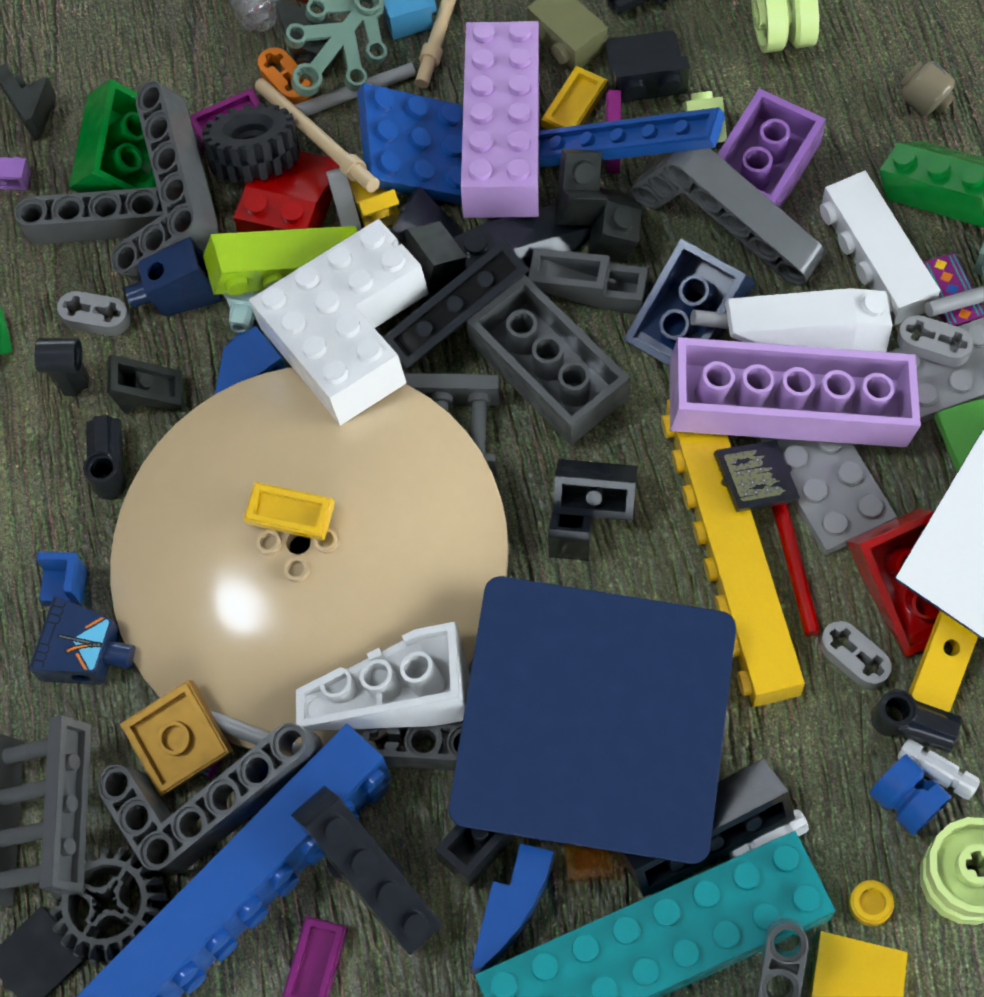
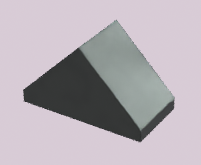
[404,221,467,305]

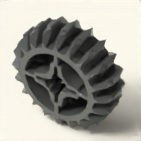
[49,847,168,965]

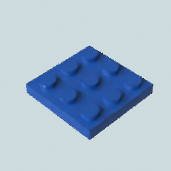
[357,83,463,205]

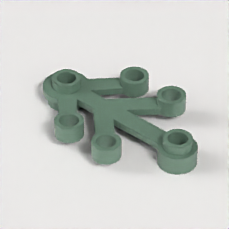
[284,0,387,96]

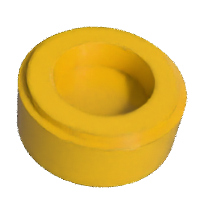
[849,880,894,927]

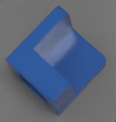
[36,552,88,607]

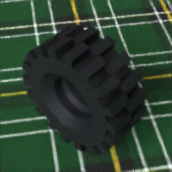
[202,103,300,183]

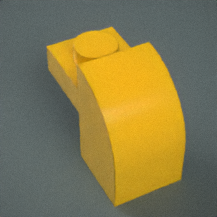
[348,179,399,228]

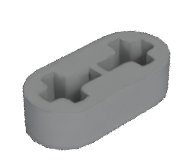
[326,168,362,231]
[57,291,131,336]
[897,315,974,367]
[820,621,892,690]

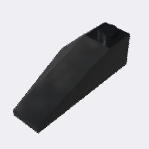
[453,204,591,277]

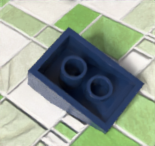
[624,238,756,366]

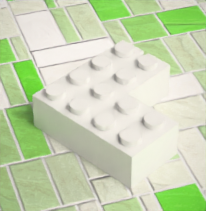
[249,219,429,426]

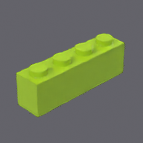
[203,226,358,296]

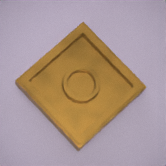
[120,680,234,796]

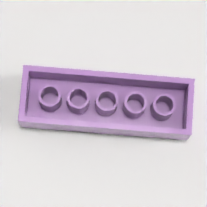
[461,21,539,218]
[669,337,921,447]

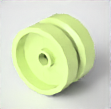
[751,0,819,53]
[920,817,984,925]

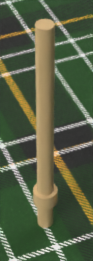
[415,0,456,88]
[255,78,380,192]

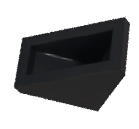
[548,513,593,561]

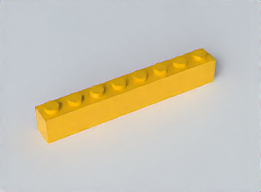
[661,399,805,707]

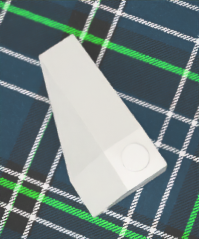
[725,288,892,352]
[296,622,470,731]

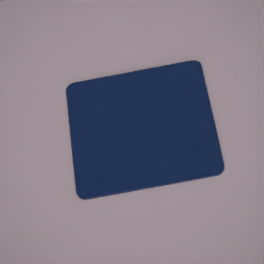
[449,576,736,864]

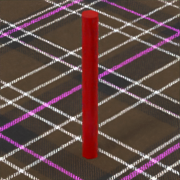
[772,503,821,637]

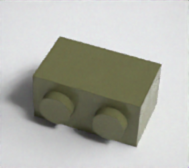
[527,0,608,70]

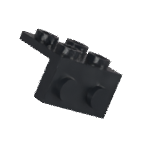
[605,31,690,102]

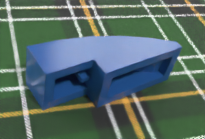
[471,843,554,975]

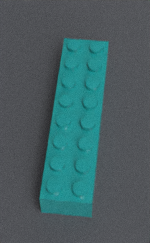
[475,831,836,997]

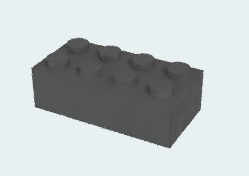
[467,275,630,446]

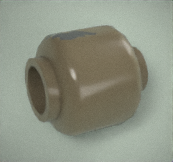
[900,61,956,116]

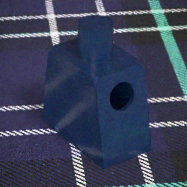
[125,237,223,316]

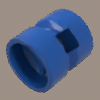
[868,754,952,836]

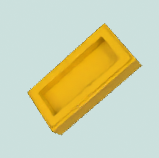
[541,66,608,129]
[243,482,335,541]

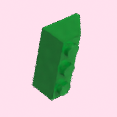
[69,79,157,193]
[879,141,984,228]

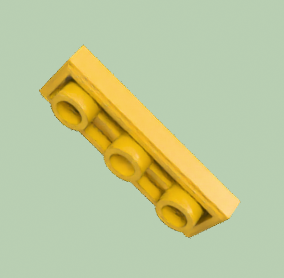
[908,610,978,712]

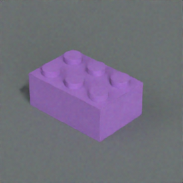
[718,88,826,209]

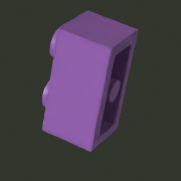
[0,156,31,190]

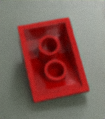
[233,151,340,232]
[846,508,939,657]

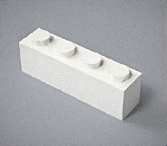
[820,170,940,326]

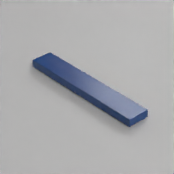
[539,107,726,168]

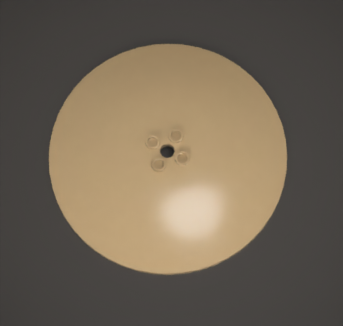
[110,367,509,750]

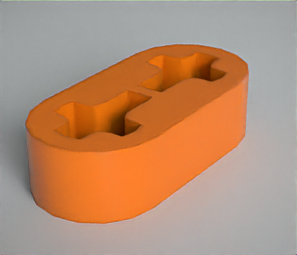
[258,47,313,105]

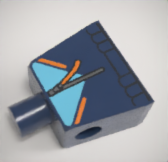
[29,596,136,685]

